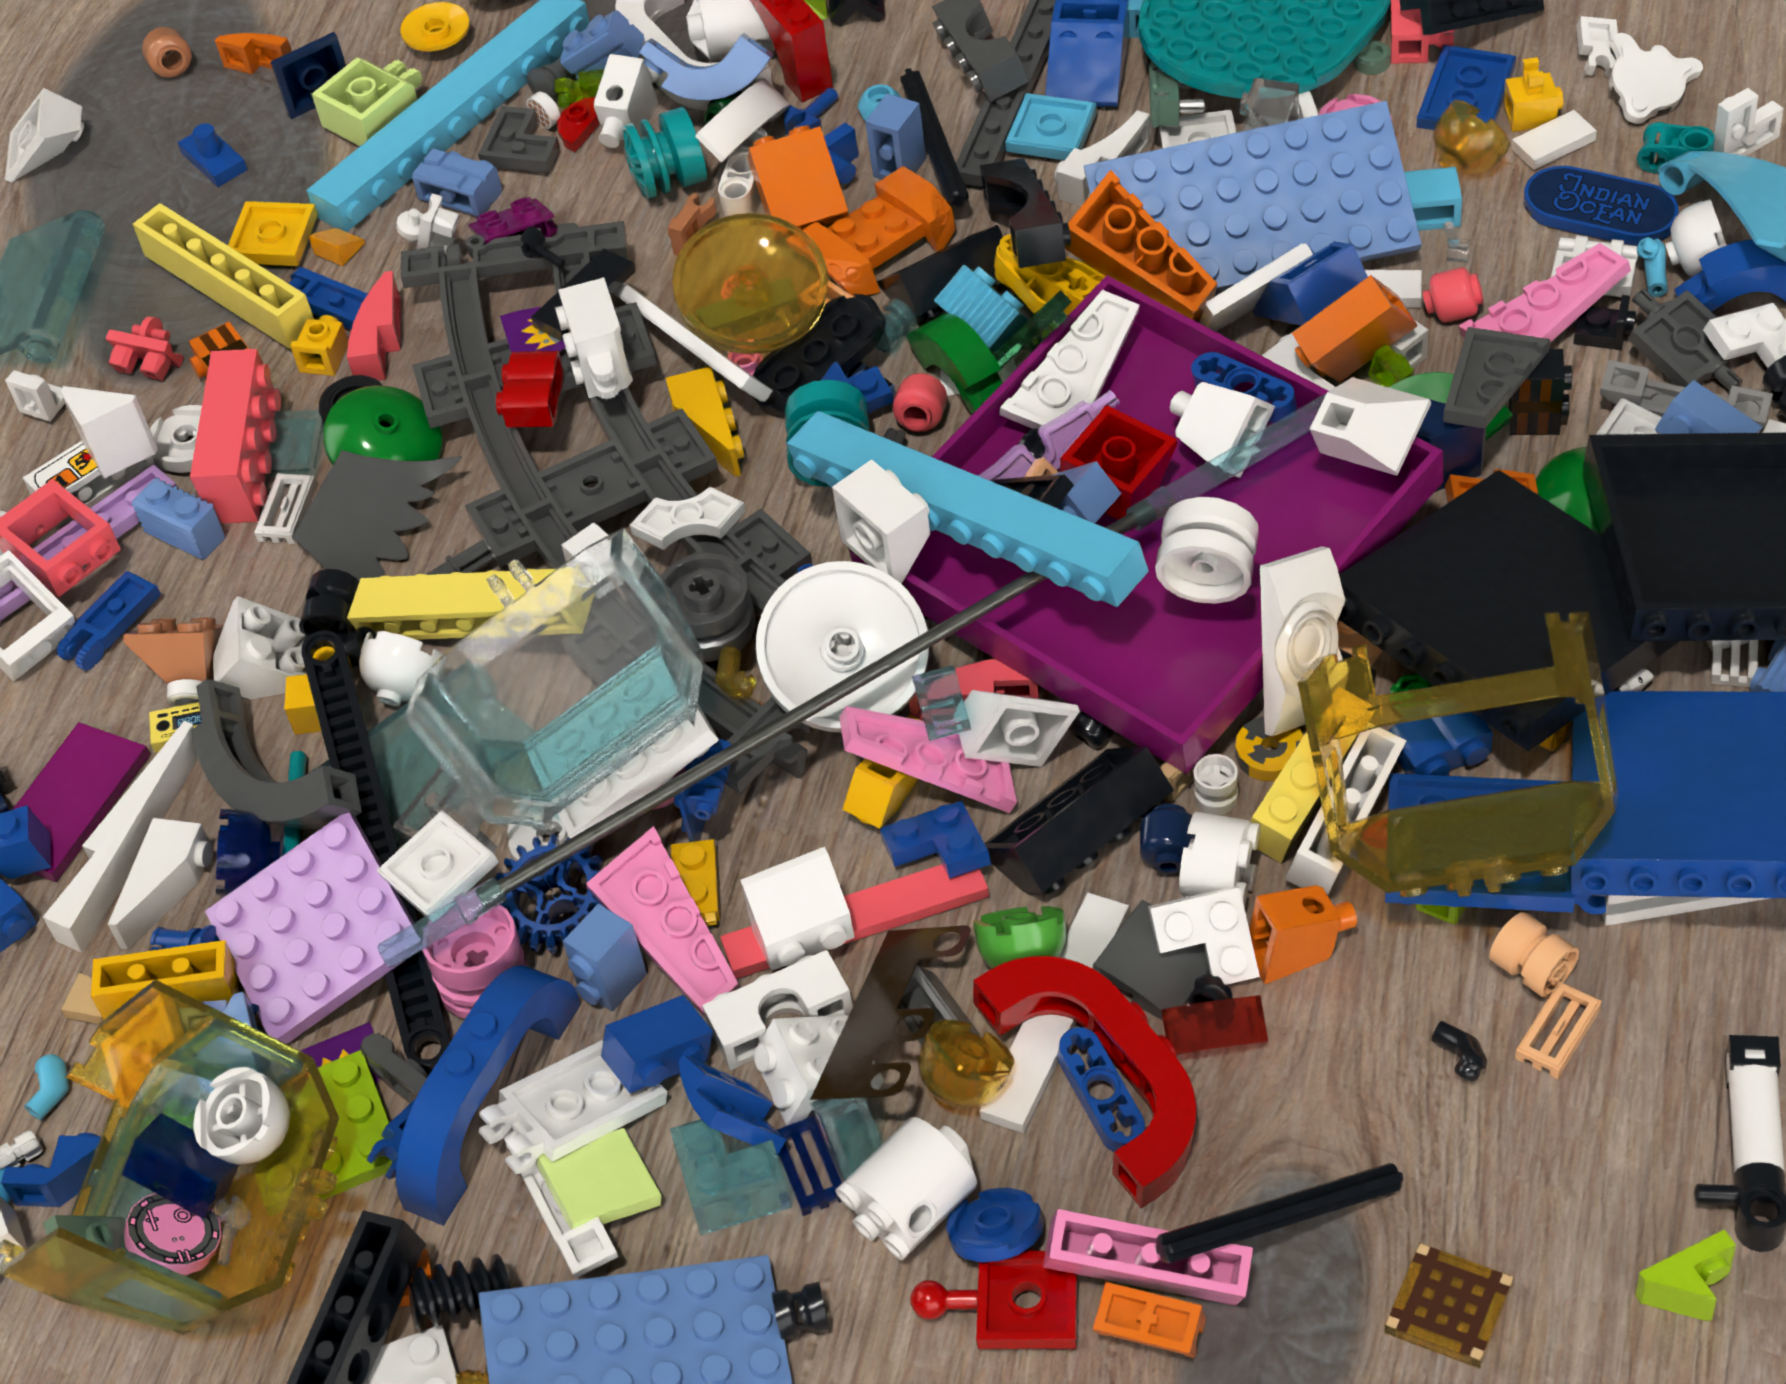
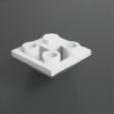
[1310,377,1431,476]
[213,596,307,700]

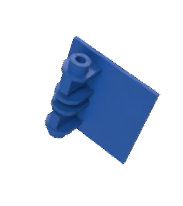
[674,739,731,842]

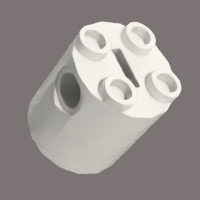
[686,0,776,63]
[836,1117,977,1260]

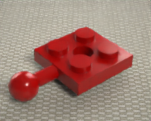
[910,1251,1077,1349]

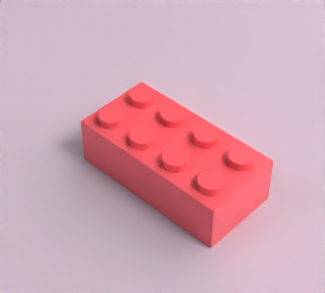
[190,349,281,524]

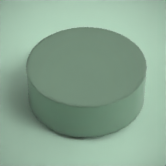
[1353,40,1390,75]

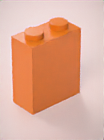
[747,125,848,241]
[1292,275,1418,383]

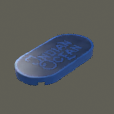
[1524,166,1679,246]

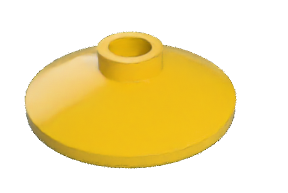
[400,2,470,52]

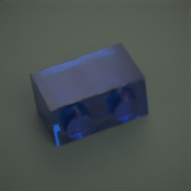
[121,1113,239,1219]

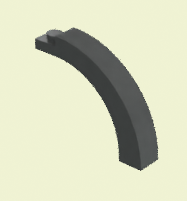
[191,679,362,830]

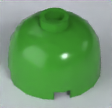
[973,906,1066,968]

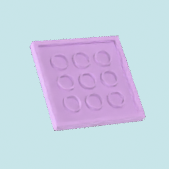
[205,813,422,1049]

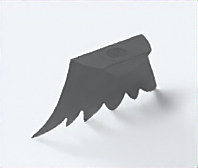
[292,450,462,582]

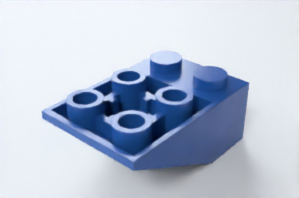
[1045,0,1130,107]
[1252,241,1368,326]

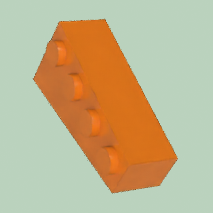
[1065,170,1217,322]

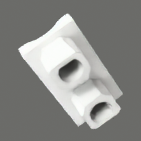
[396,193,459,253]

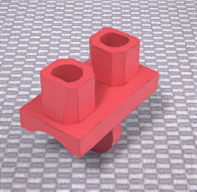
[106,316,184,381]

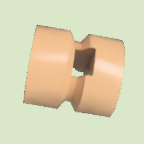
[1489,912,1579,998]

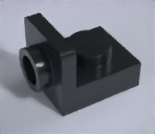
[1574,295,1636,350]

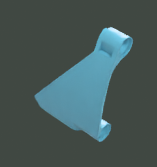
[1657,151,1786,262]

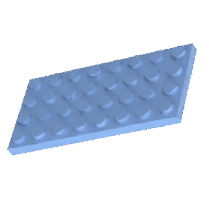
[1084,101,1422,293]

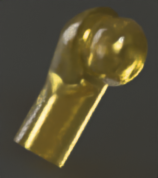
[715,647,756,700]

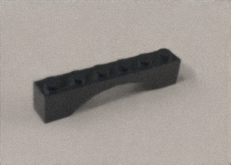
[980,158,1071,268]

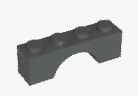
[932,0,1029,102]

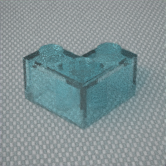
[670,1119,792,1235]

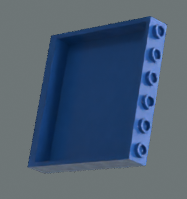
[1571,691,1786,898]

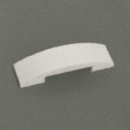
[695,79,791,163]
[503,1128,618,1279]

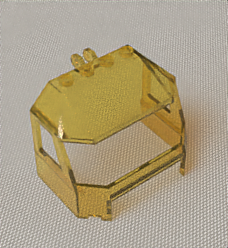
[1297,612,1619,897]

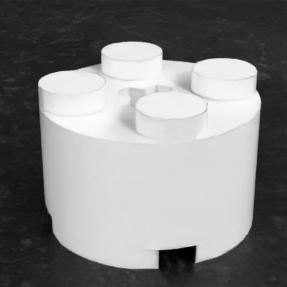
[1179,812,1261,908]

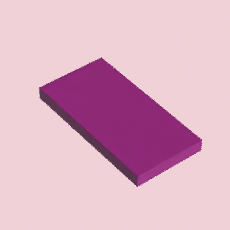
[12,722,150,882]

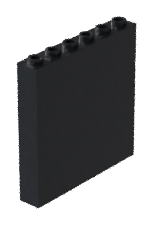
[1583,432,1786,642]
[1338,470,1680,752]

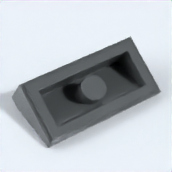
[896,965,980,1063]

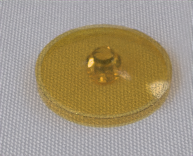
[672,213,828,354]

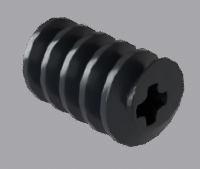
[408,1254,511,1331]

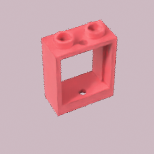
[0,479,121,598]

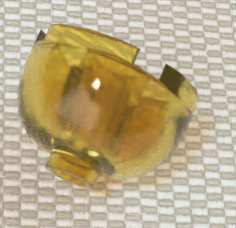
[1433,100,1511,175]
[918,1019,1014,1109]

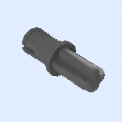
[426,540,495,575]

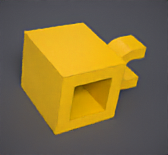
[1503,57,1563,132]

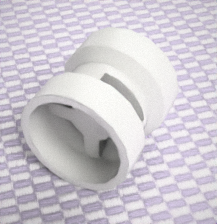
[1193,754,1239,815]

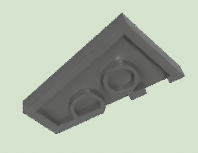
[1443,327,1550,429]

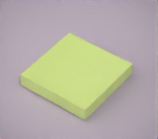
[537,1128,661,1230]

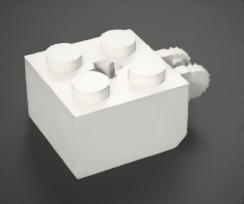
[555,278,633,400]

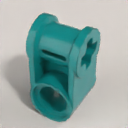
[1636,122,1714,173]

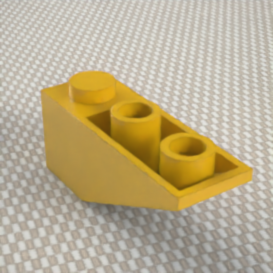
[665,366,745,477]

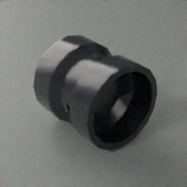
[771,1281,830,1340]

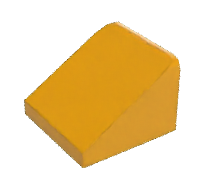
[309,228,365,266]

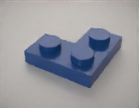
[879,800,991,879]

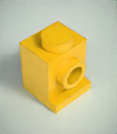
[290,315,348,376]

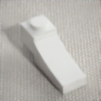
[1055,110,1151,206]

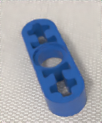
[1191,352,1297,423]
[1057,1027,1145,1152]

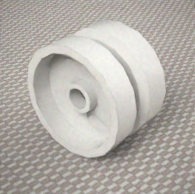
[1155,497,1259,604]

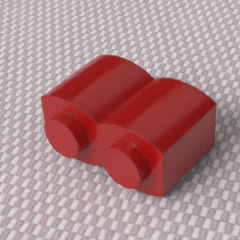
[496,351,564,427]

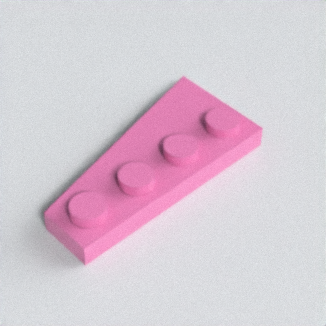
[1459,243,1631,343]
[839,706,1017,813]
[586,826,739,1017]

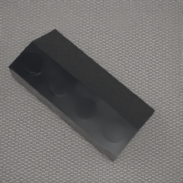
[984,747,1174,895]

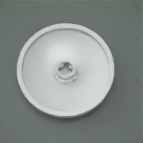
[756,561,929,733]

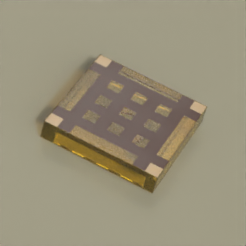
[1384,1243,1514,1369]

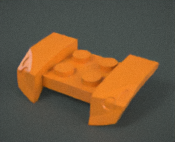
[786,166,955,297]

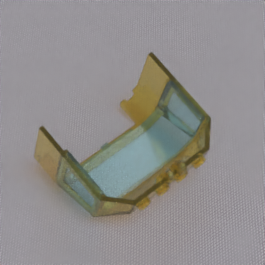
[0,979,339,1335]

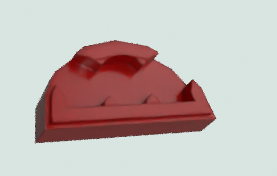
[558,97,600,152]

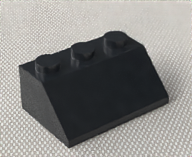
[877,225,1003,321]

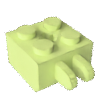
[312,58,423,146]

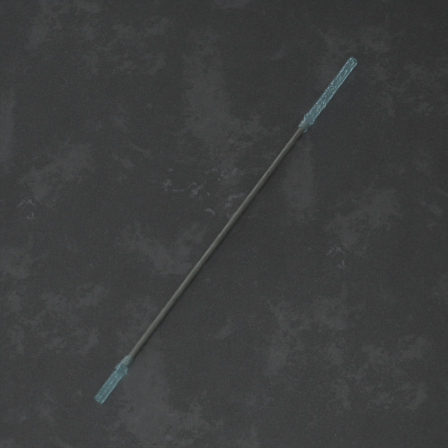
[377,394,1326,967]

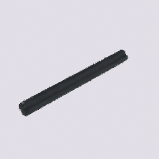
[900,68,969,208]
[1155,1163,1403,1263]

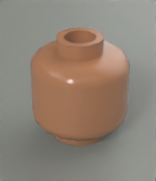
[142,27,192,78]

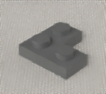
[478,106,560,173]

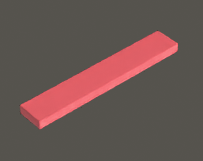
[720,864,989,979]

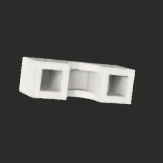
[702,950,853,1071]

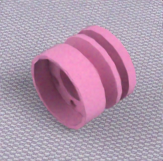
[422,898,529,1018]

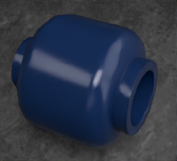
[1140,804,1195,874]

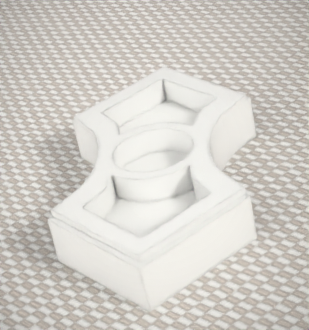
[630,487,746,550]

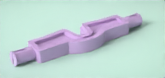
[979,390,1120,481]

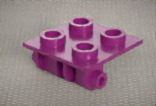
[468,197,557,244]

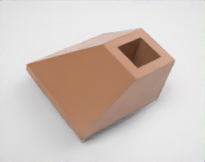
[123,617,224,683]

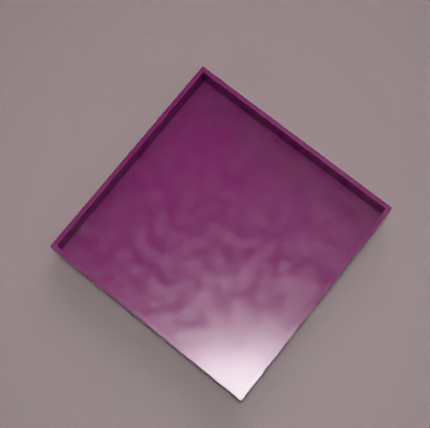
[848,275,1443,774]

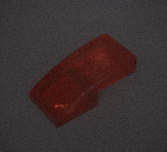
[1161,995,1268,1055]

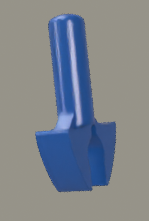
[784,88,838,135]

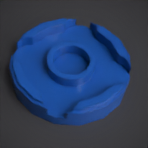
[946,1188,1044,1262]

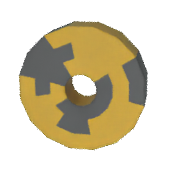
[1235,716,1303,782]

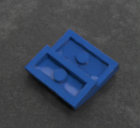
[678,1054,787,1155]

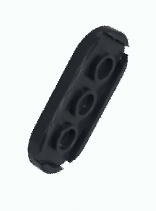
[752,294,885,417]

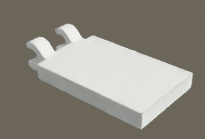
[479,1040,667,1174]

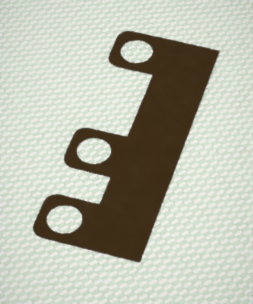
[810,925,971,1100]

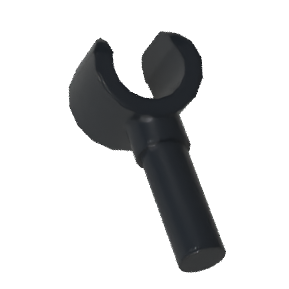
[521,227,565,268]

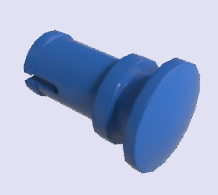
[150,925,220,951]

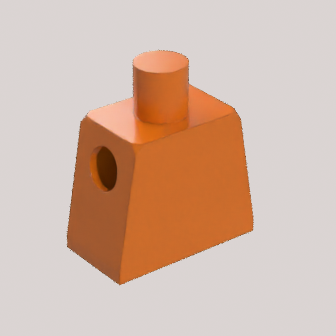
[1249,885,1357,984]

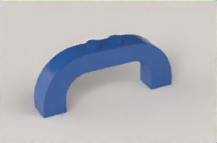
[396,965,581,1226]

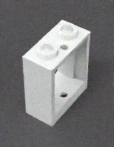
[0,550,75,682]

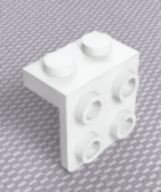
[753,1015,884,1126]

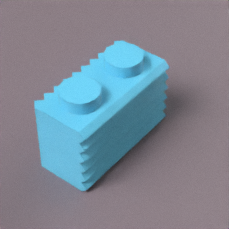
[934,265,1028,355]

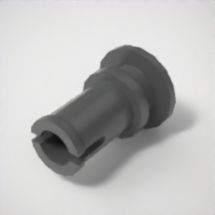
[527,57,573,99]

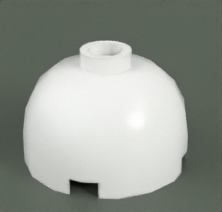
[1665,199,1727,277]
[359,631,445,706]
[193,1067,291,1165]

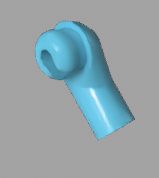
[1637,237,1668,297]
[24,1054,69,1121]

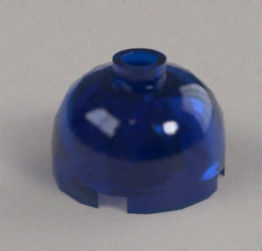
[216,809,280,896]

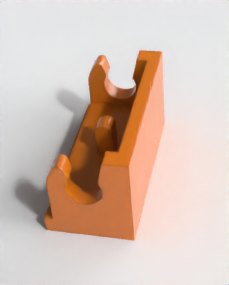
[1093,1282,1206,1358]

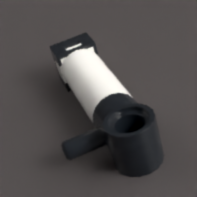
[1694,1035,1786,1252]

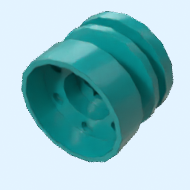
[622,106,707,200]
[785,380,869,487]

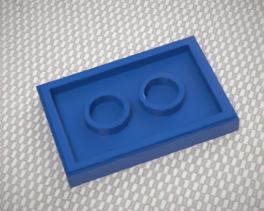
[1416,45,1516,139]

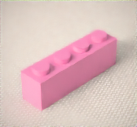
[1043,1209,1253,1306]

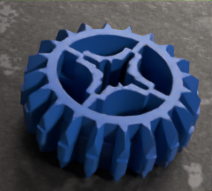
[496,834,604,954]

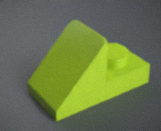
[1635,1229,1736,1321]

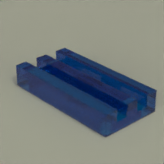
[777,1116,842,1216]

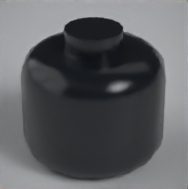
[1069,710,1115,749]

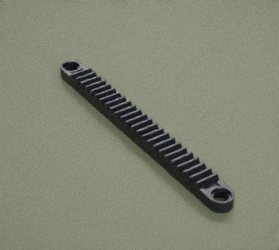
[301,630,450,1075]

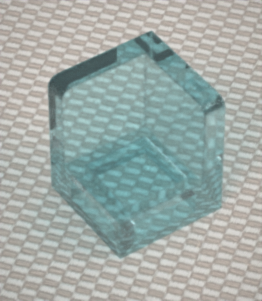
[912,666,971,741]

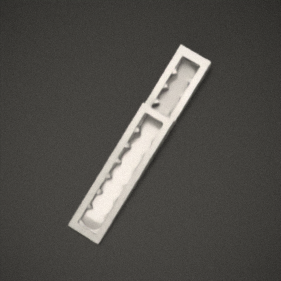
[43,721,198,953]

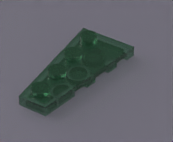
[993,290,1072,372]

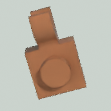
[668,193,717,259]

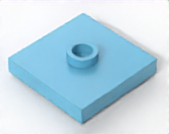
[1005,93,1097,160]

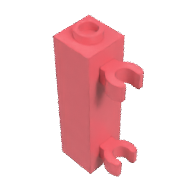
[1390,0,1455,64]

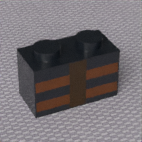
[1509,349,1572,435]

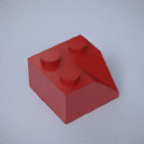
[1060,405,1177,520]

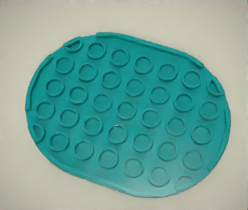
[1138,0,1391,99]

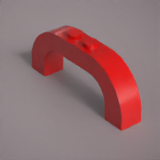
[973,956,1196,1209]

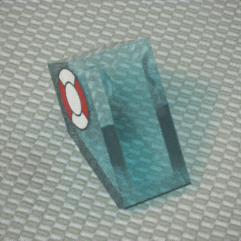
[810,1098,882,1182]

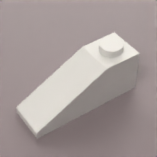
[108,818,213,950]

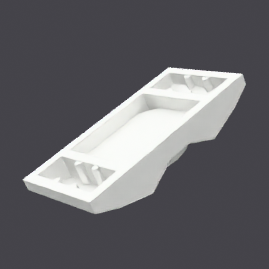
[1260,546,1347,736]

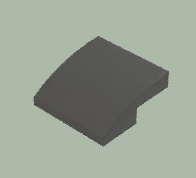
[1093,900,1210,1025]

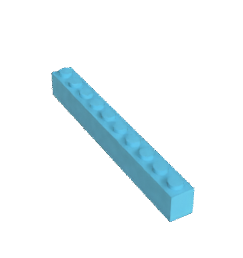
[306,0,590,232]
[787,411,1149,607]

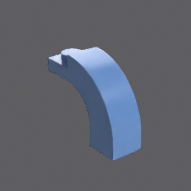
[639,33,774,100]

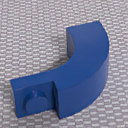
[1674,239,1786,312]

